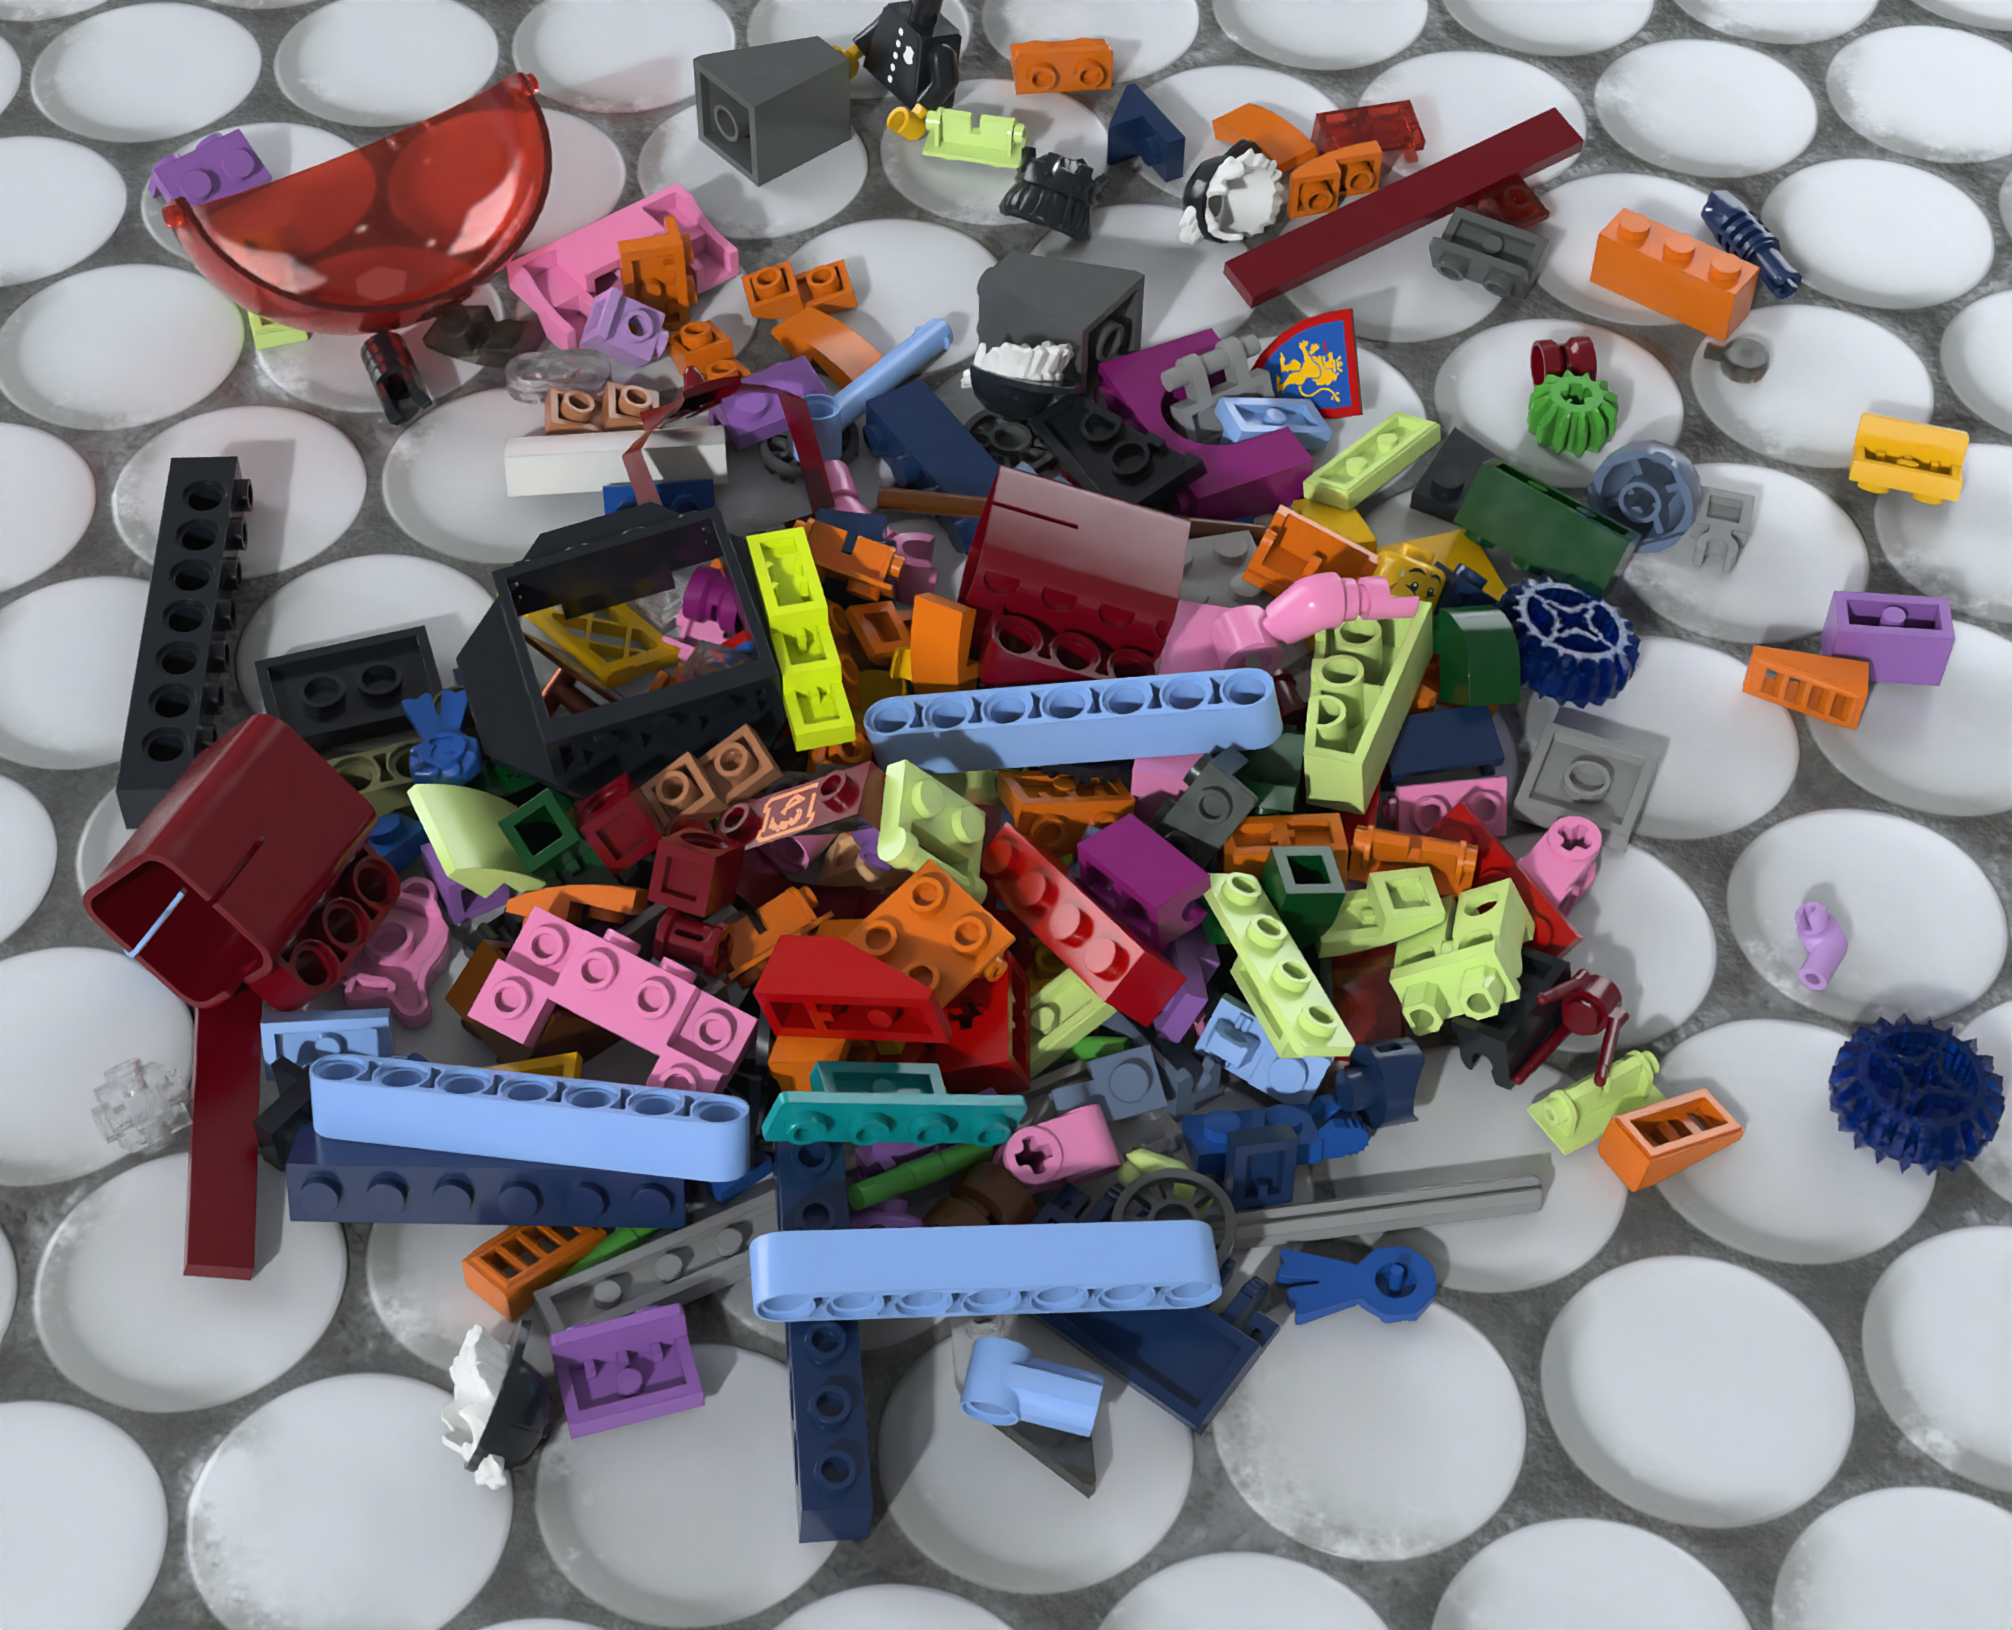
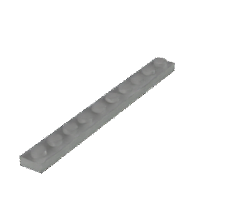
[533,1060,1090,1336]

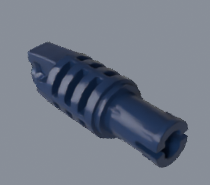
[1701,190,1802,299]

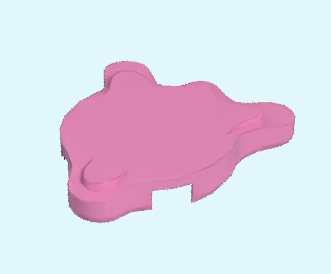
[336,877,453,1028]

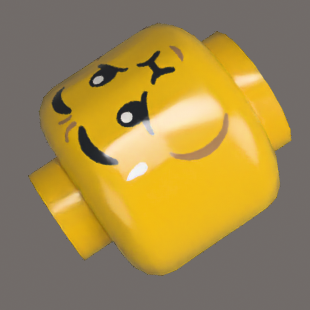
[1372,542,1446,615]

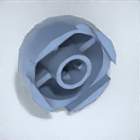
[1587,440,1702,553]

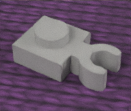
[1690,485,1755,573]

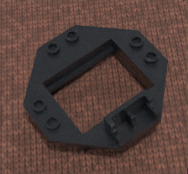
[456,502,789,801]

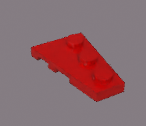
[1424,802,1584,959]

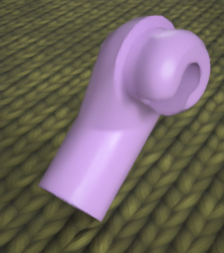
[1794,902,1848,990]

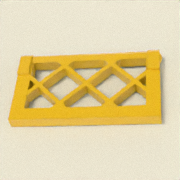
[497,593,681,689]

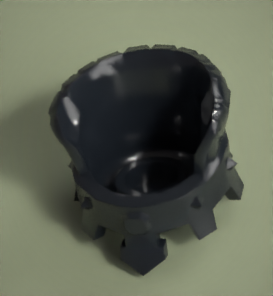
[998,146,1111,241]

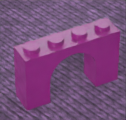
[1093,328,1314,520]

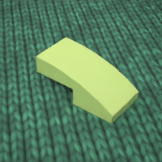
[1314,866,1446,958]

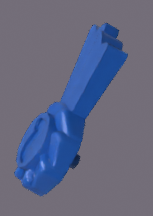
[402,689,483,786]
[1276,1246,1437,1325]

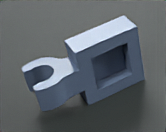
[1048,1044,1168,1124]

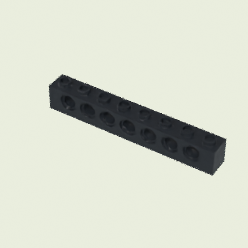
[115,456,253,829]

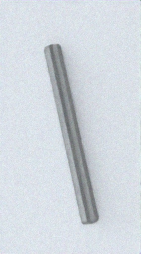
[1209,1174,1544,1251]

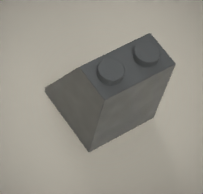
[693,36,852,187]
[976,252,1145,401]

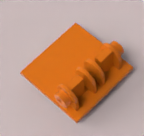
[843,859,1016,1009]

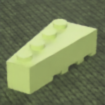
[1303,595,1433,815]

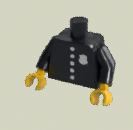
[832,0,962,141]

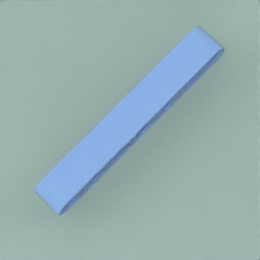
[863,668,1283,774]
[309,1054,750,1182]
[749,1220,1222,1322]

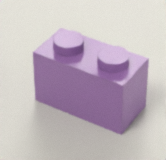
[1820,591,1955,686]

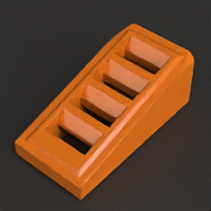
[1742,645,1869,729]
[1597,1088,1745,1192]
[462,1225,607,1323]

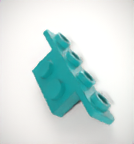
[761,1061,1028,1147]

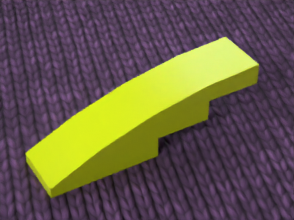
[746,527,856,752]

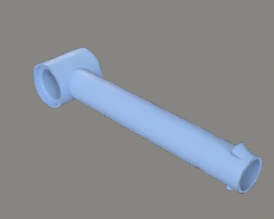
[793,318,953,462]

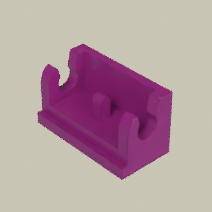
[1077,813,1211,953]

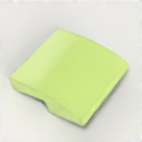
[407,784,549,898]

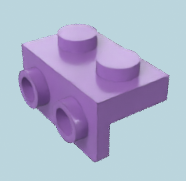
[148,129,272,228]
[708,355,832,450]
[549,1303,705,1440]

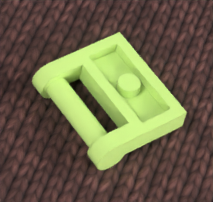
[877,759,987,905]

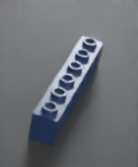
[774,1141,873,1543]

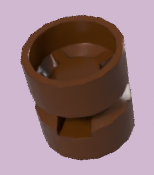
[921,1161,1038,1227]

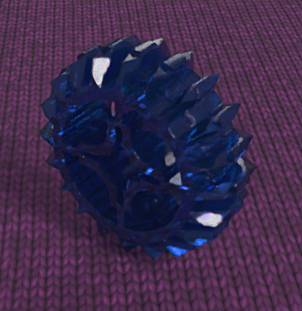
[1494,576,1641,709]
[1828,1013,2005,1176]

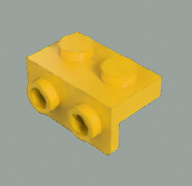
[1849,412,1969,505]

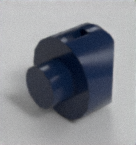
[1335,1036,1425,1129]

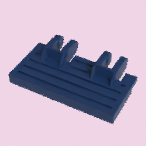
[1027,1182,1280,1436]

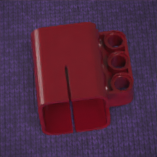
[957,464,1191,689]
[83,713,401,1012]

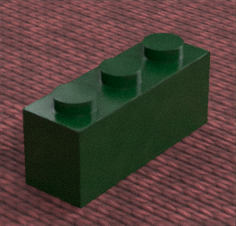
[1453,457,1642,602]

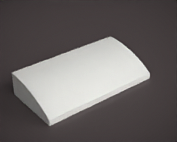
[504,425,728,497]

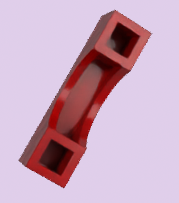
[979,822,1187,1028]

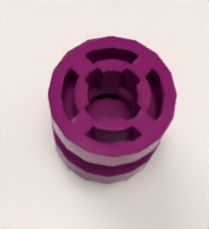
[682,564,744,635]

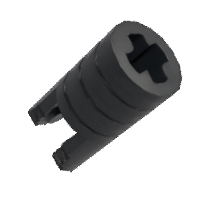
[360,331,432,426]

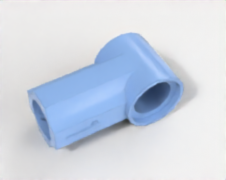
[959,1337,1104,1437]

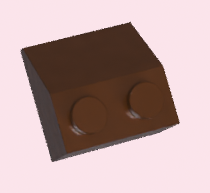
[444,939,624,1065]

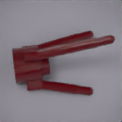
[1512,969,1629,1087]

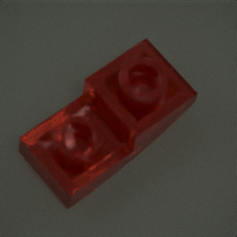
[1464,178,1550,230]

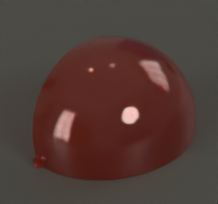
[162,72,552,336]

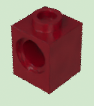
[576,772,664,877]
[647,826,746,918]

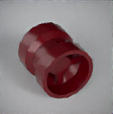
[1530,336,1597,387]

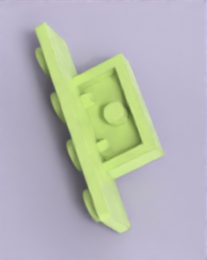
[1203,872,1355,1059]

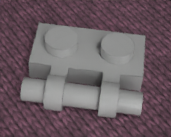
[1160,334,1275,445]

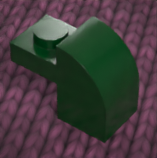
[1432,605,1520,707]
[1236,728,1305,817]
[497,788,626,930]
[1195,846,1346,950]

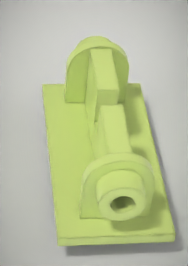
[922,106,1029,169]
[1526,1050,1667,1156]

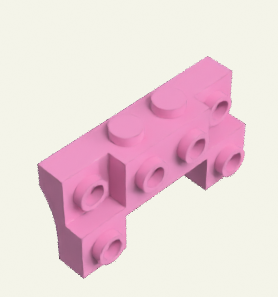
[507,182,740,359]
[467,906,759,1094]

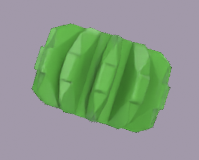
[1527,370,1619,459]

